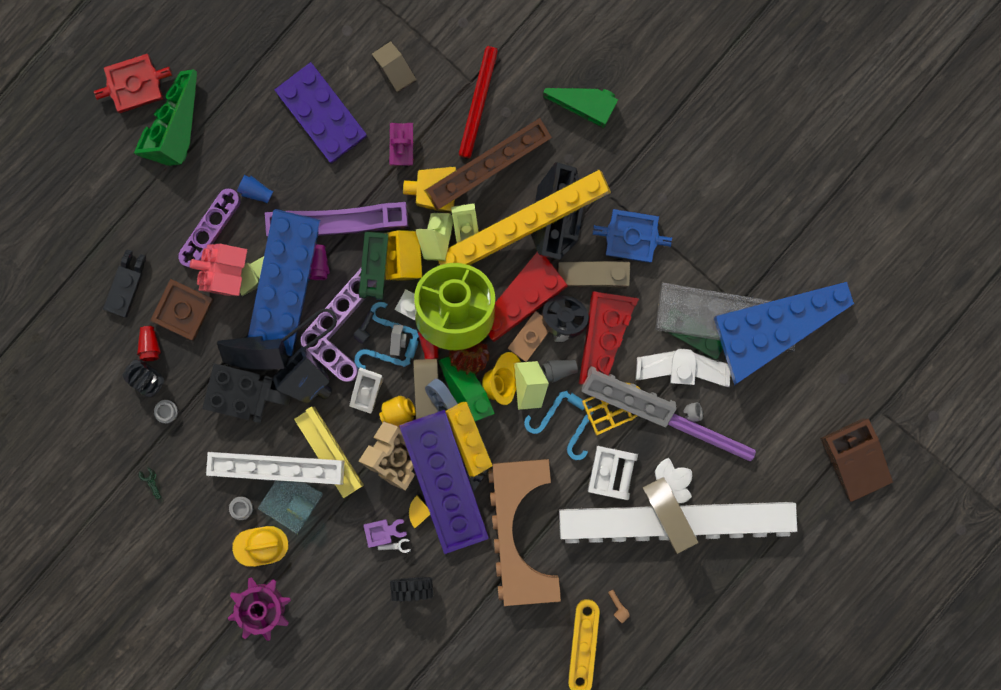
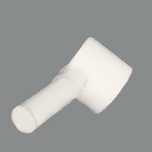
[378,538,411,553]

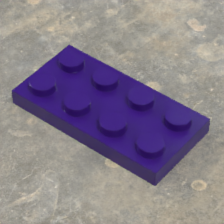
[274,62,367,164]

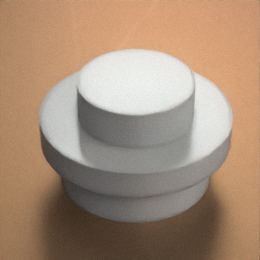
[154,400,178,423]
[229,497,253,520]

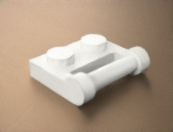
[588,446,638,500]

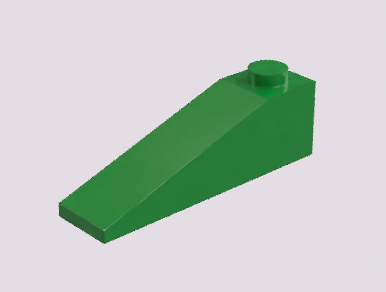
[134,69,197,166]

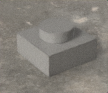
[390,324,407,356]

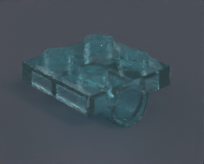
[258,480,323,534]

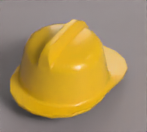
[482,352,521,405]
[232,526,288,566]

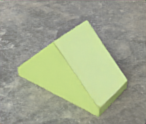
[514,361,549,410]

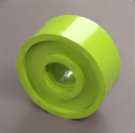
[414,263,495,350]

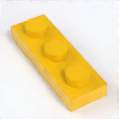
[445,402,493,477]

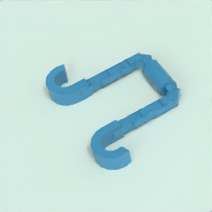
[354,302,419,369]
[524,391,593,460]

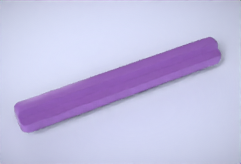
[668,414,756,461]

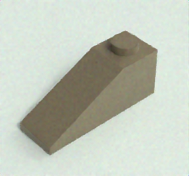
[558,261,630,288]

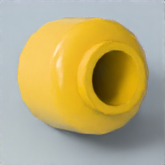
[379,396,416,428]

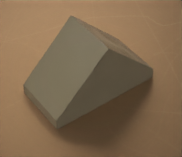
[372,41,416,93]

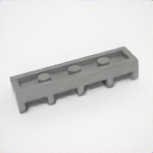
[582,366,677,427]

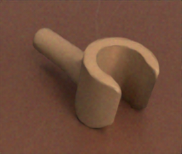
[608,590,629,623]

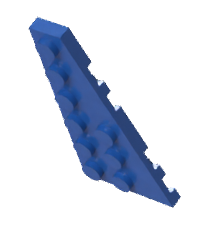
[714,282,854,385]

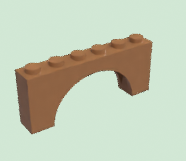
[488,459,561,606]

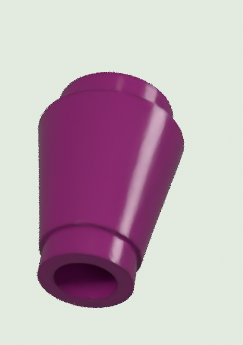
[309,245,330,280]

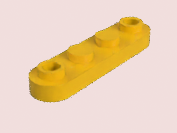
[568,599,600,690]

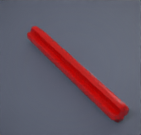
[459,46,498,158]

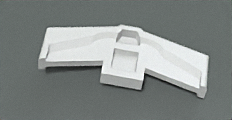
[635,349,730,387]

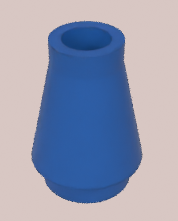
[237,175,273,204]

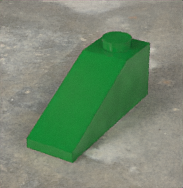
[543,88,618,128]
[439,353,494,421]

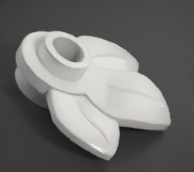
[655,458,692,504]

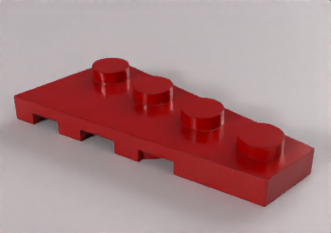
[488,251,568,342]
[579,292,639,384]

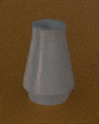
[542,359,578,383]

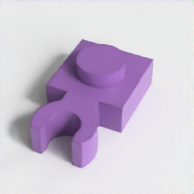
[364,519,407,548]

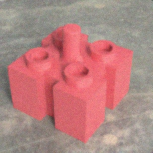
[190,244,247,296]

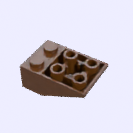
[820,419,893,502]

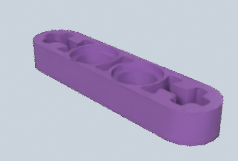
[179,189,240,268]

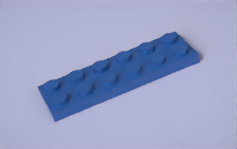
[248,209,321,356]

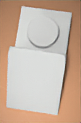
[349,368,383,414]

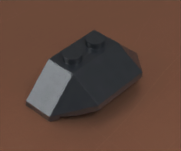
[531,162,583,260]

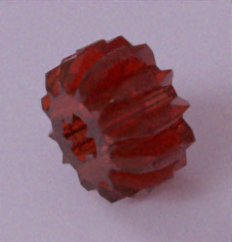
[449,342,490,375]

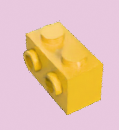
[385,230,422,280]

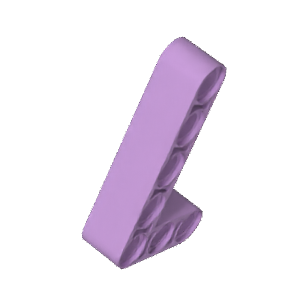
[301,268,377,382]

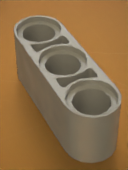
[414,358,439,419]

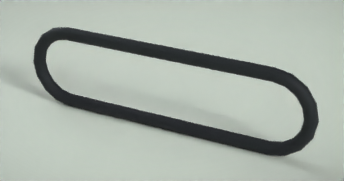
[283,308,337,362]

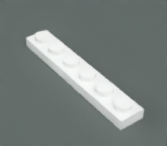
[206,452,345,485]

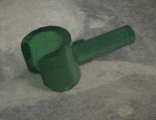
[138,467,161,500]

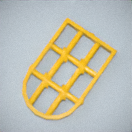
[582,383,640,435]

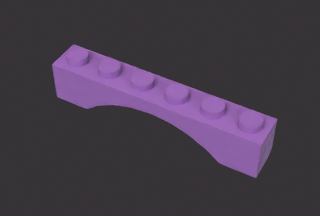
[265,202,409,237]

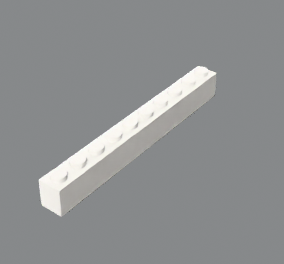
[559,502,797,543]

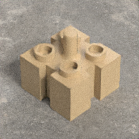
[359,421,415,491]

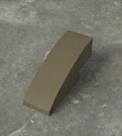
[642,477,698,554]

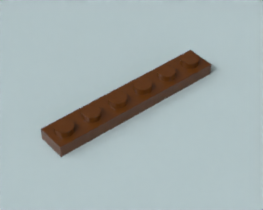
[424,118,552,210]

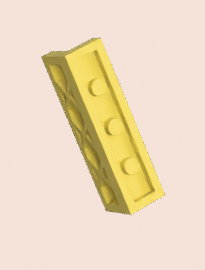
[294,406,364,498]

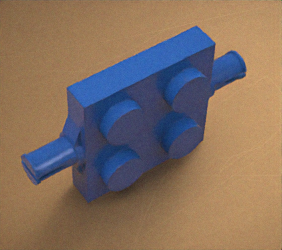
[592,209,672,263]

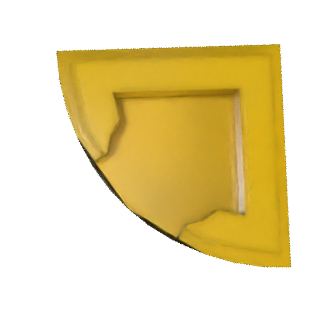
[409,495,430,528]

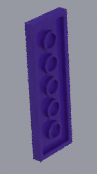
[399,410,489,554]

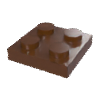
[150,279,214,341]

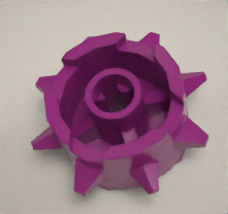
[228,577,291,641]

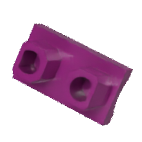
[389,123,413,166]

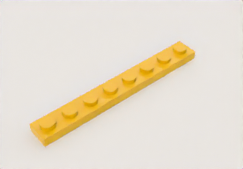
[438,170,611,265]

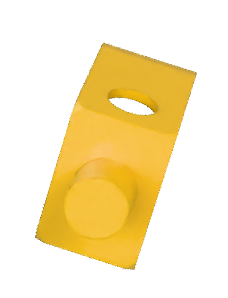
[403,167,456,214]

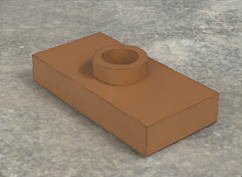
[508,311,549,362]

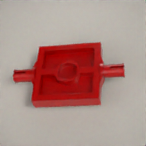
[94,54,173,113]

